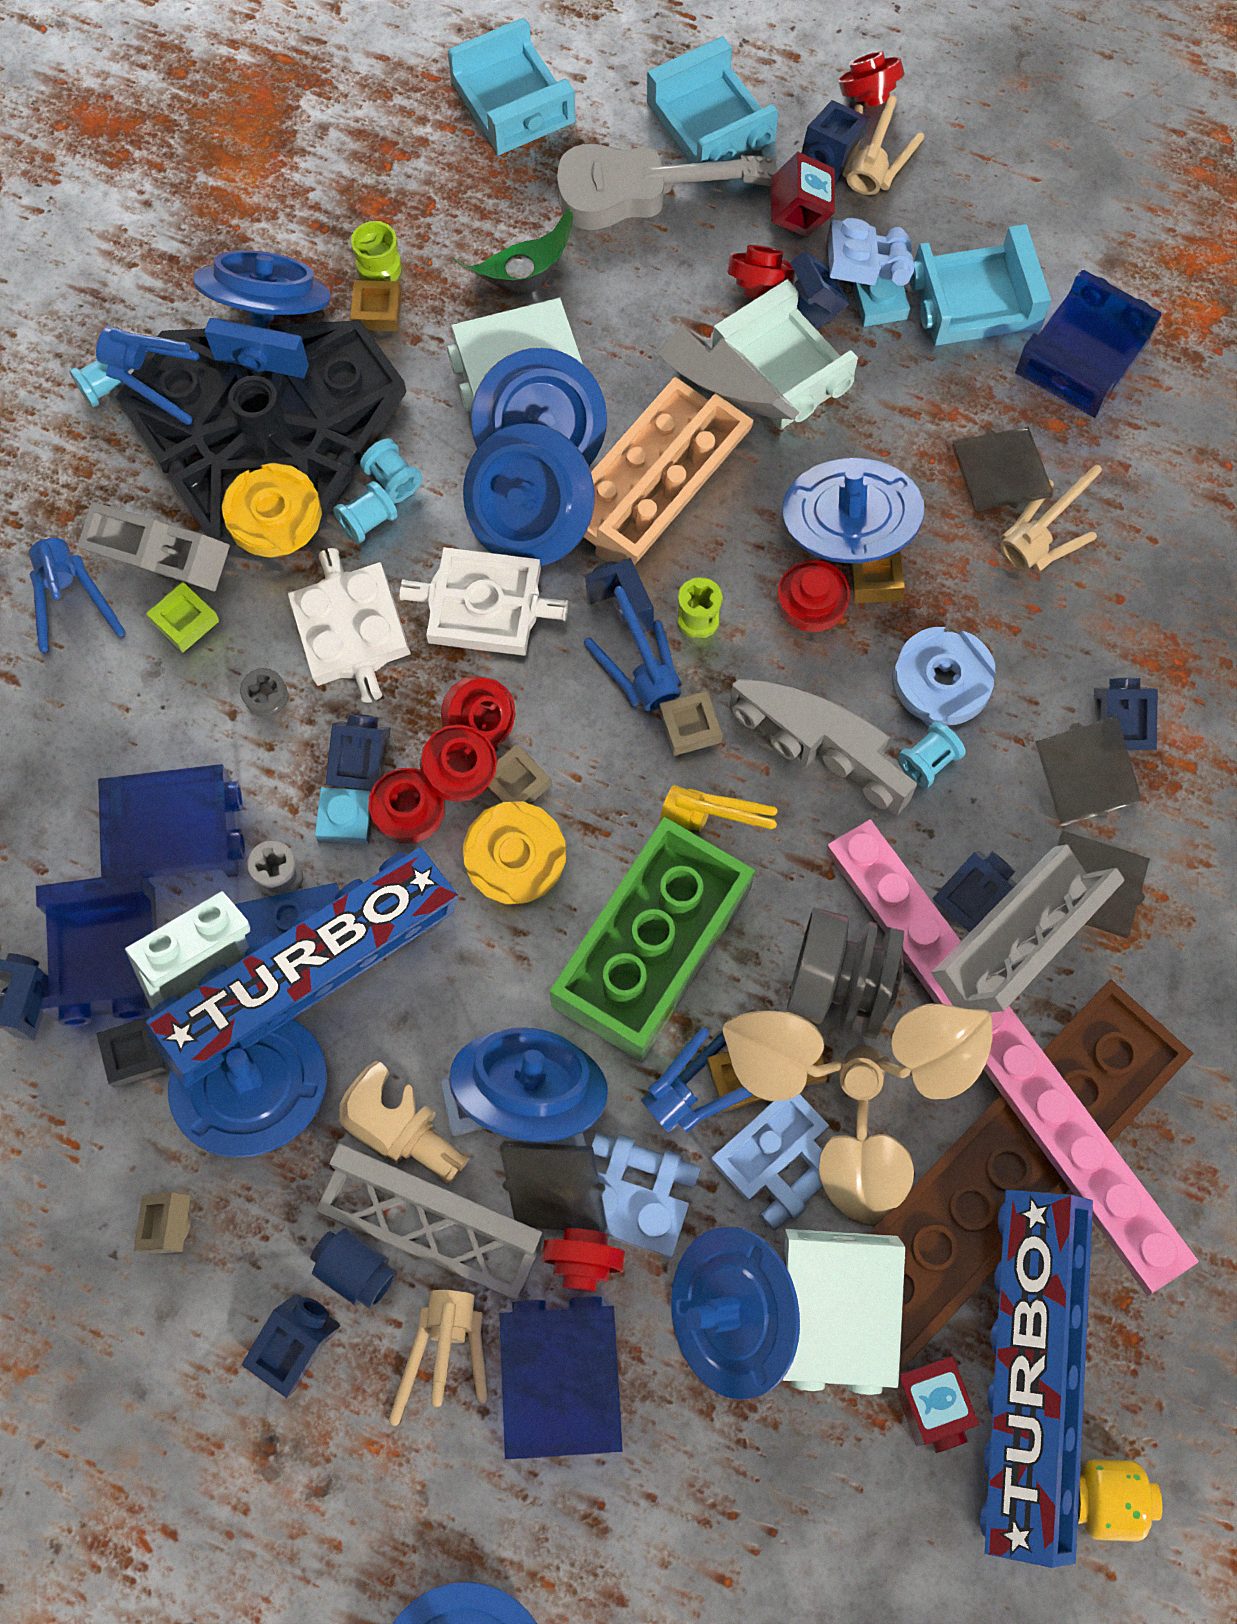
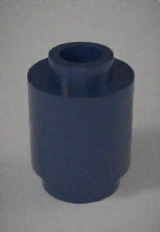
[310,1228,397,1310]

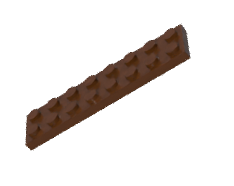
[869,979,1194,1372]

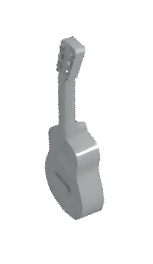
[557,144,777,230]

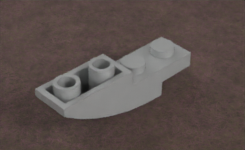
[730,679,917,816]

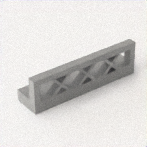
[931,844,1125,1013]
[315,1143,545,1302]

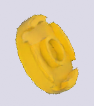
[222,463,322,558]
[463,801,566,904]

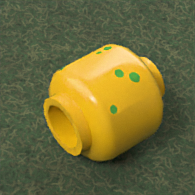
[1078,1459,1162,1542]

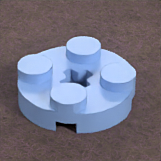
[892,627,996,726]

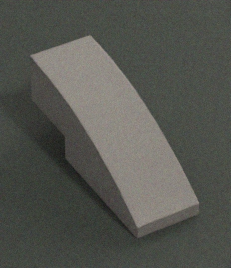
[657,324,800,420]
[77,501,230,592]

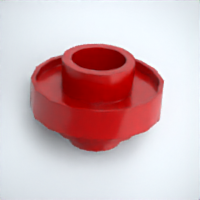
[838,51,905,107]
[727,245,795,299]
[777,560,850,632]
[440,675,516,748]
[419,724,497,802]
[368,768,445,844]
[541,1228,625,1292]

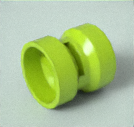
[351,221,402,281]

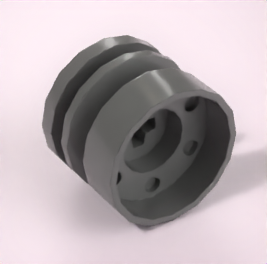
[786,907,904,1039]

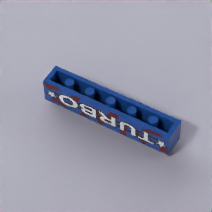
[146,846,458,1089]
[980,1190,1093,1568]

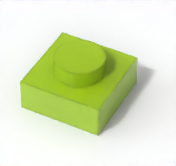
[146,582,219,653]

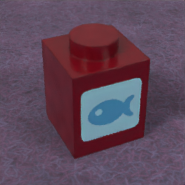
[771,152,835,238]
[895,1356,979,1453]

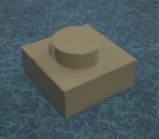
[659,690,723,756]
[487,744,552,804]
[133,1192,191,1254]

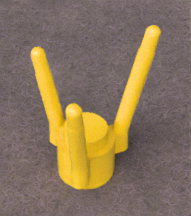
[660,785,778,832]

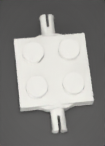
[400,547,568,656]
[288,548,411,703]

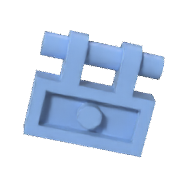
[827,218,914,286]
[710,1094,829,1231]
[567,1132,701,1259]

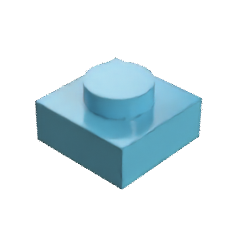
[853,278,911,327]
[315,787,372,845]

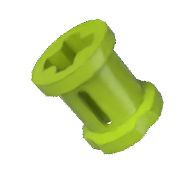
[677,577,723,638]

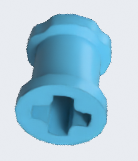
[69,360,125,408]
[360,438,423,503]
[333,481,398,544]
[897,721,966,788]

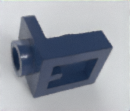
[801,100,871,181]
[790,251,850,330]
[585,558,654,633]
[1094,678,1158,751]
[325,713,391,791]
[932,851,1017,932]
[0,953,54,1041]
[241,1294,340,1399]

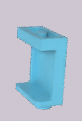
[448,18,576,156]
[647,36,779,163]
[910,224,1051,346]

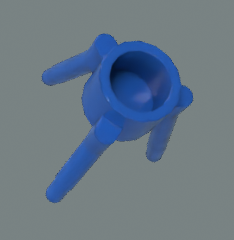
[96,325,199,425]
[29,538,125,653]
[584,586,682,711]
[641,1027,753,1133]

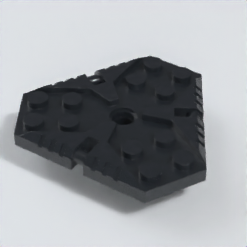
[116,320,407,555]

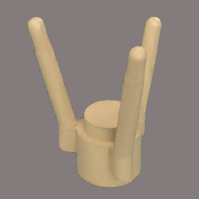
[842,95,924,195]
[1000,465,1102,572]
[389,1290,488,1426]

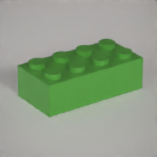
[549,817,755,1063]

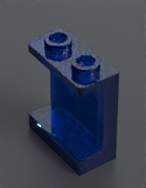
[1015,269,1162,418]
[98,764,246,892]
[36,871,157,1026]
[499,1296,623,1460]

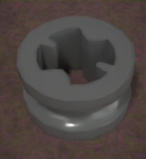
[240,668,289,717]

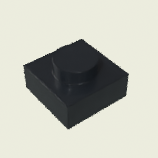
[96,1017,166,1088]

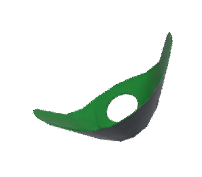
[453,208,573,294]

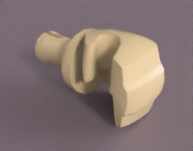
[339,1061,470,1186]

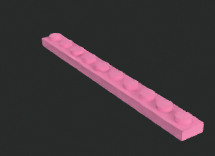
[827,819,1199,1296]

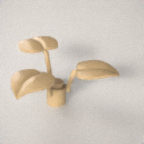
[723,1004,993,1225]

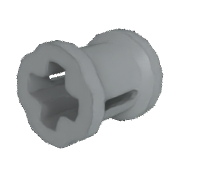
[247,840,303,897]

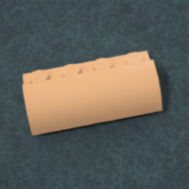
[584,377,754,566]

